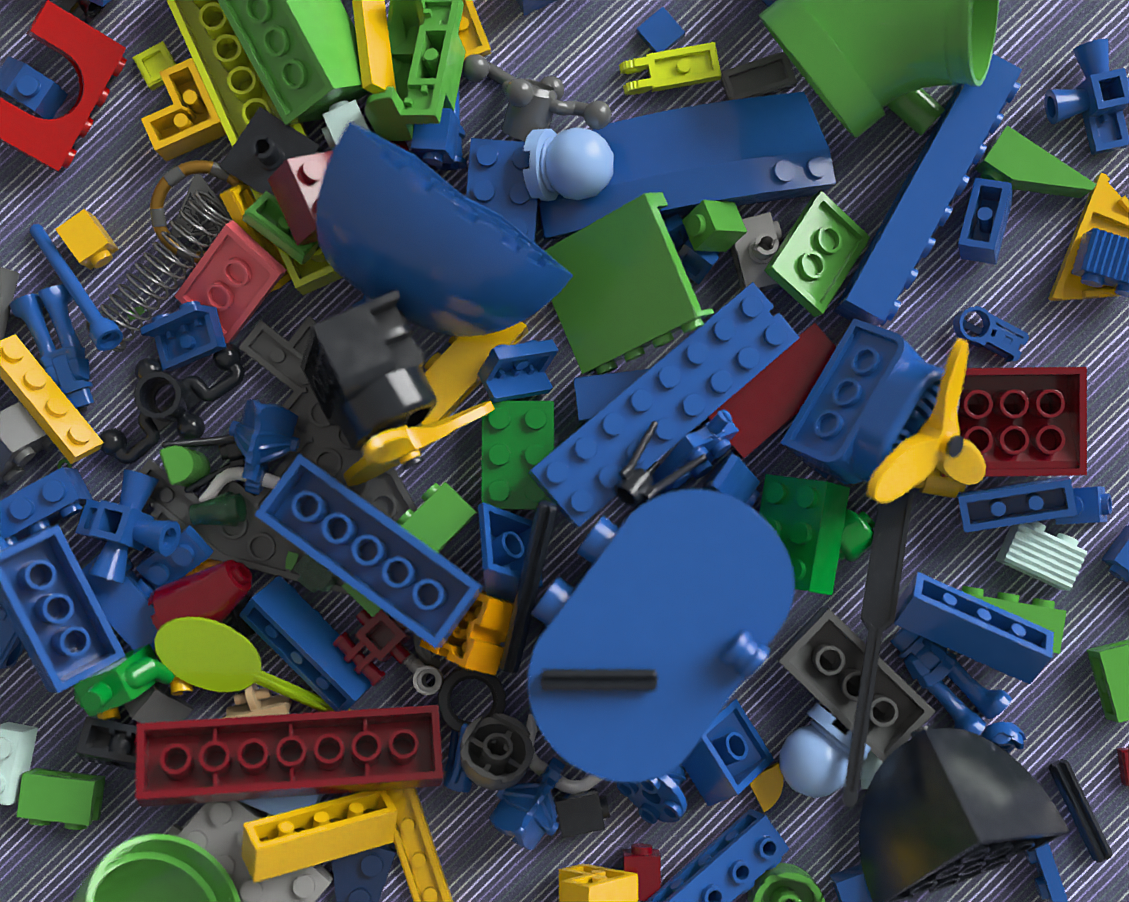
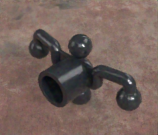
[99,343,245,465]

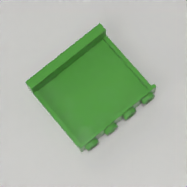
[544,192,714,375]

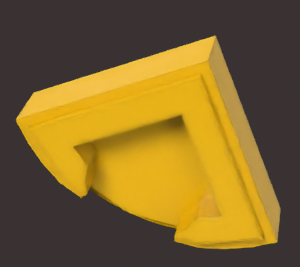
[749,762,783,812]

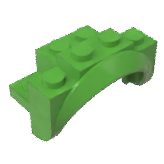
[365,0,466,141]

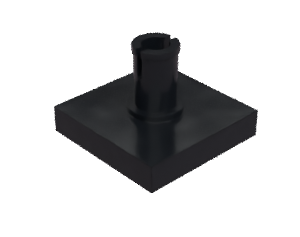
[220,107,322,197]

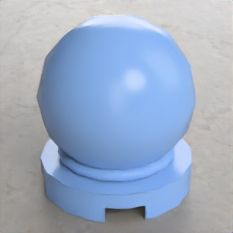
[523,127,614,201]
[779,703,872,798]

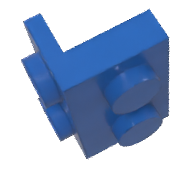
[140,301,227,371]
[477,339,559,402]

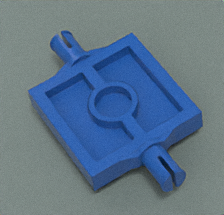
[651,409,739,495]

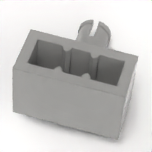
[730,212,782,292]

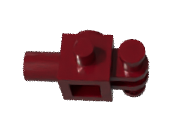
[333,609,411,687]

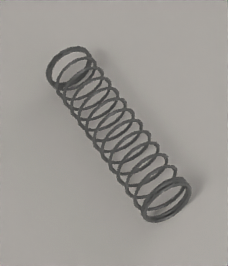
[86,190,232,352]

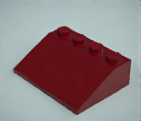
[940,367,1087,477]

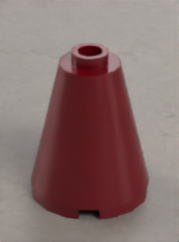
[148,560,252,630]

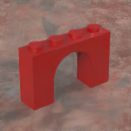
[0,0,127,171]

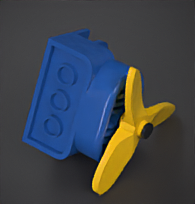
[781,318,986,502]

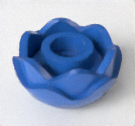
[981,722,1026,753]

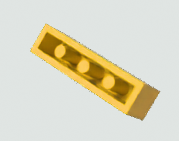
[421,321,529,425]

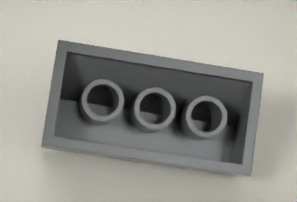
[778,606,936,762]

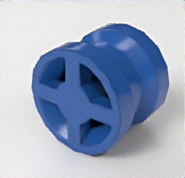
[720,629,770,680]

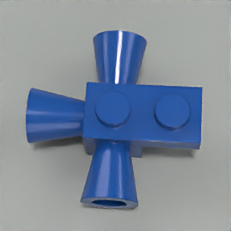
[1044,38,1129,155]
[75,469,181,584]

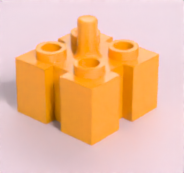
[419,591,514,676]

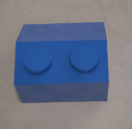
[478,503,543,603]
[682,699,775,806]

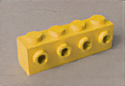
[241,790,398,883]

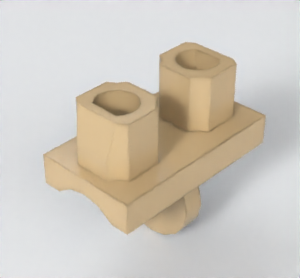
[223,683,292,718]

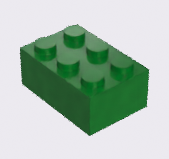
[481,401,554,510]
[759,474,850,595]

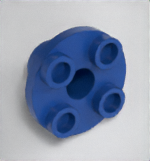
[617,764,687,824]

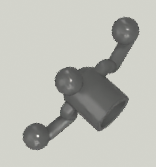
[462,54,612,141]

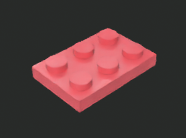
[174,220,287,343]

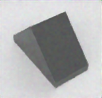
[123,682,194,723]

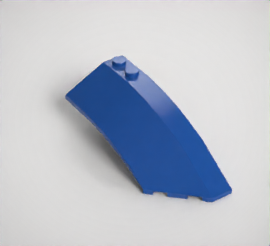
[538,91,836,240]

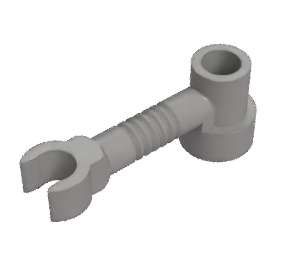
[403,645,444,695]

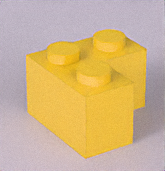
[141,58,227,162]
[559,863,638,902]

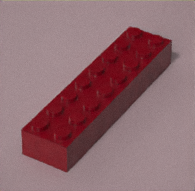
[136,705,443,807]

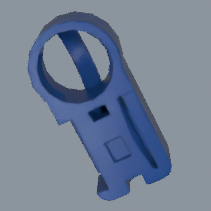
[953,306,1029,362]

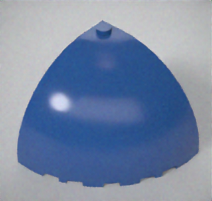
[316,122,573,337]

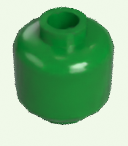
[838,509,875,562]

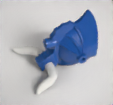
[199,399,300,502]
[489,714,603,850]

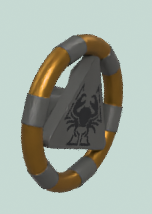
[150,160,241,264]

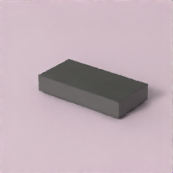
[720,51,797,101]

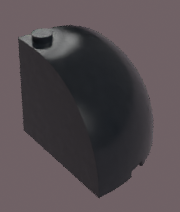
[859,725,1069,902]

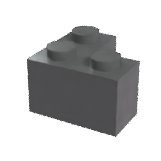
[0,402,57,485]

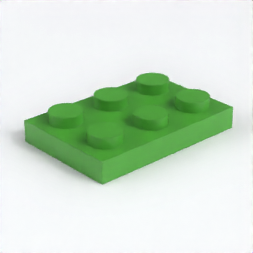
[764,191,871,317]

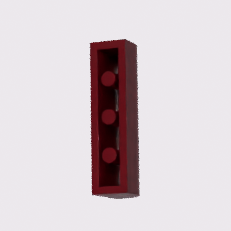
[707,323,836,460]

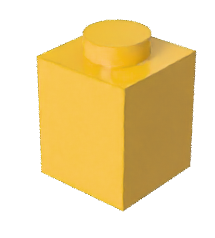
[55,209,119,270]

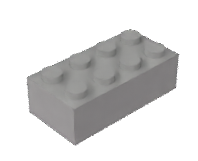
[177,800,334,902]

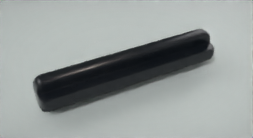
[541,669,657,691]
[1049,759,1113,863]

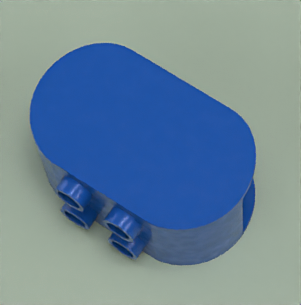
[528,489,794,782]

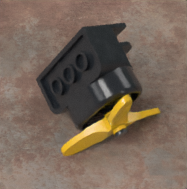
[300,290,495,486]

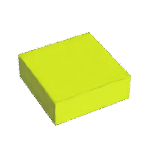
[132,41,176,91]

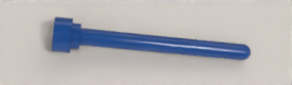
[30,224,123,351]

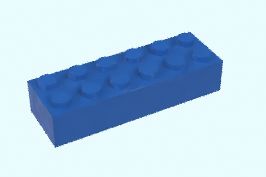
[254,454,485,648]

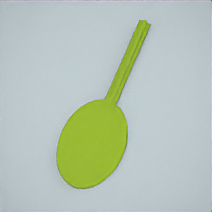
[155,617,351,712]

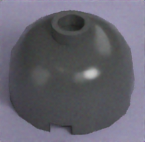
[460,714,535,790]

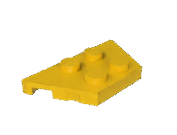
[1048,173,1129,301]

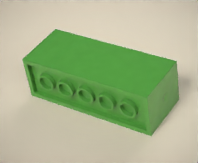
[217,0,369,126]

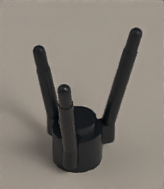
[614,421,707,507]
[161,434,246,493]

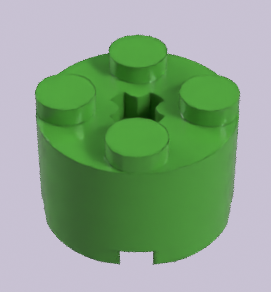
[747,863,825,902]

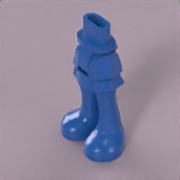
[9,284,95,409]
[889,628,1012,735]

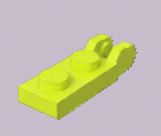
[619,42,722,95]

